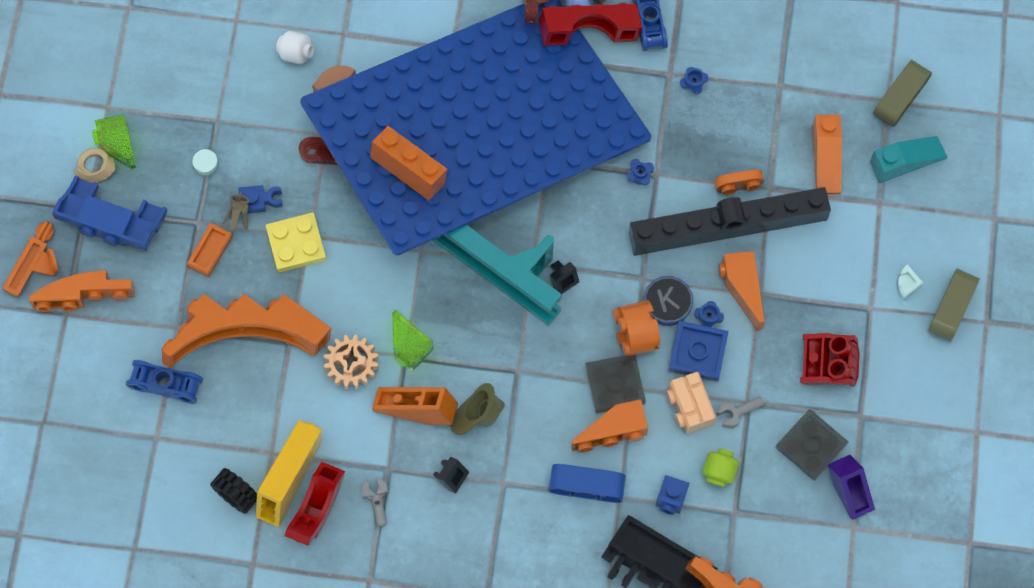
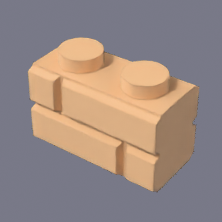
[666,372,717,434]

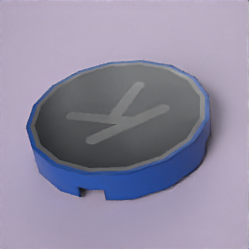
[643,276,693,326]

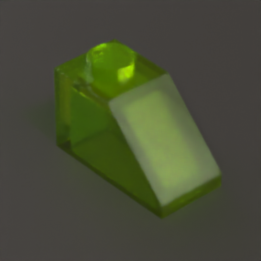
[92,114,136,169]
[392,309,434,371]

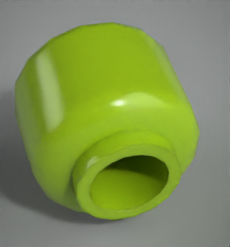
[702,448,739,488]

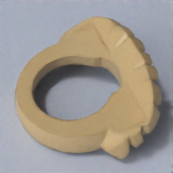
[74,148,115,184]

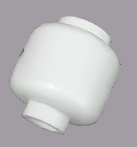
[276,31,314,64]

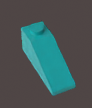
[870,136,948,183]

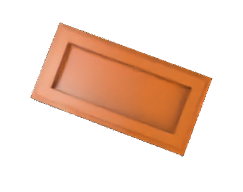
[186,222,233,277]

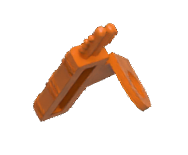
[3,221,58,297]

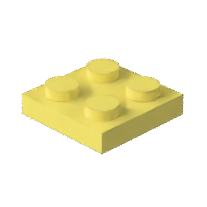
[266,212,326,273]

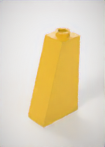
[256,420,322,528]

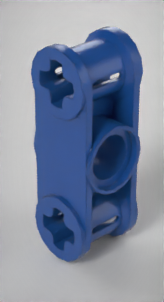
[633,0,668,51]
[125,360,203,404]

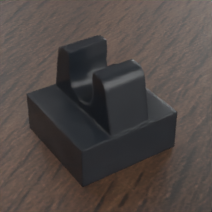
[550,260,579,294]
[433,457,469,493]

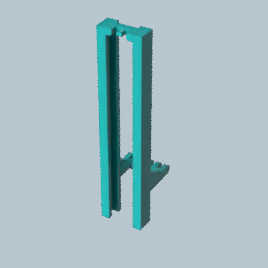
[432,225,562,326]

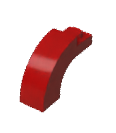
[285,462,345,546]

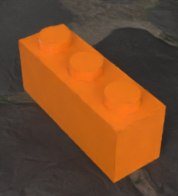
[370,126,447,200]

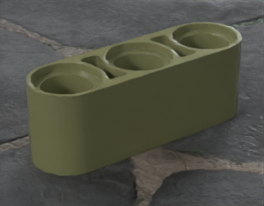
[873,60,932,127]
[928,269,980,342]

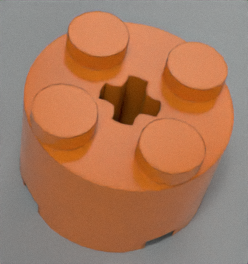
[612,300,660,356]

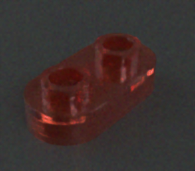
[299,137,338,165]

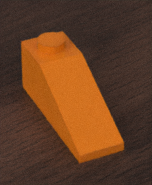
[812,115,842,194]
[719,251,765,330]
[372,387,458,425]

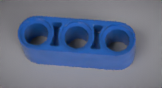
[548,464,626,503]

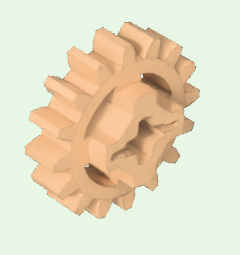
[324,334,379,390]

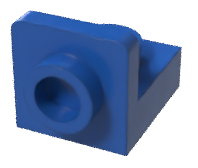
[655,475,690,515]

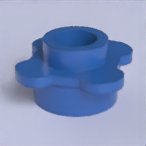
[680,67,708,94]
[627,159,654,185]
[694,301,724,328]

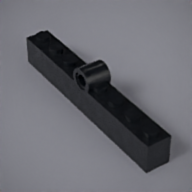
[629,187,831,256]

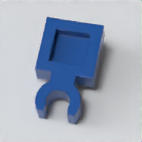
[238,185,283,214]

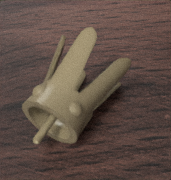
[222,192,250,230]

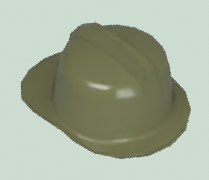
[451,383,505,435]

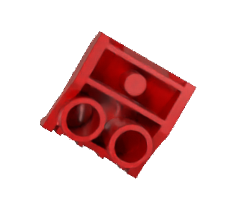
[800,333,860,387]

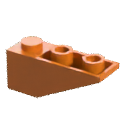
[571,399,648,453]

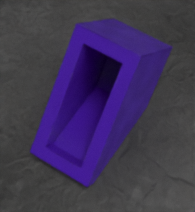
[827,455,875,520]

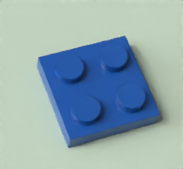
[669,321,729,381]

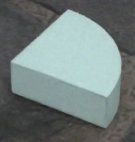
[897,264,923,300]

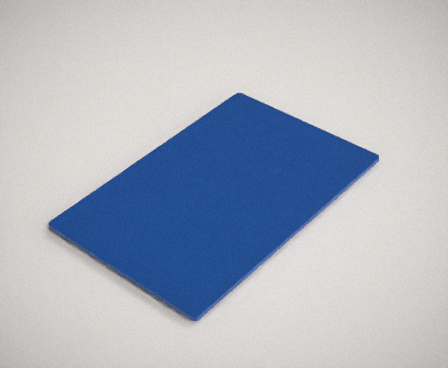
[300,0,652,256]

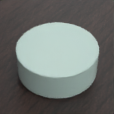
[192,149,218,175]

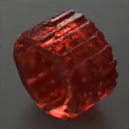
[525,1,538,23]

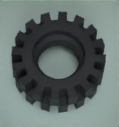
[210,468,257,514]

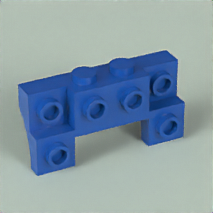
[52,176,167,251]

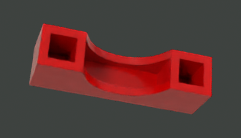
[538,3,642,46]

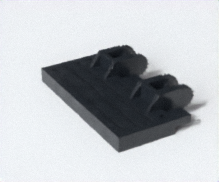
[601,515,718,588]

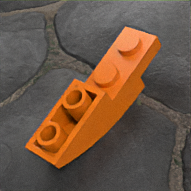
[29,270,135,312]

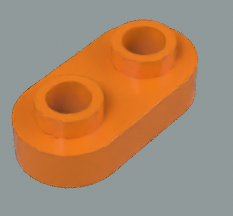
[714,169,764,195]

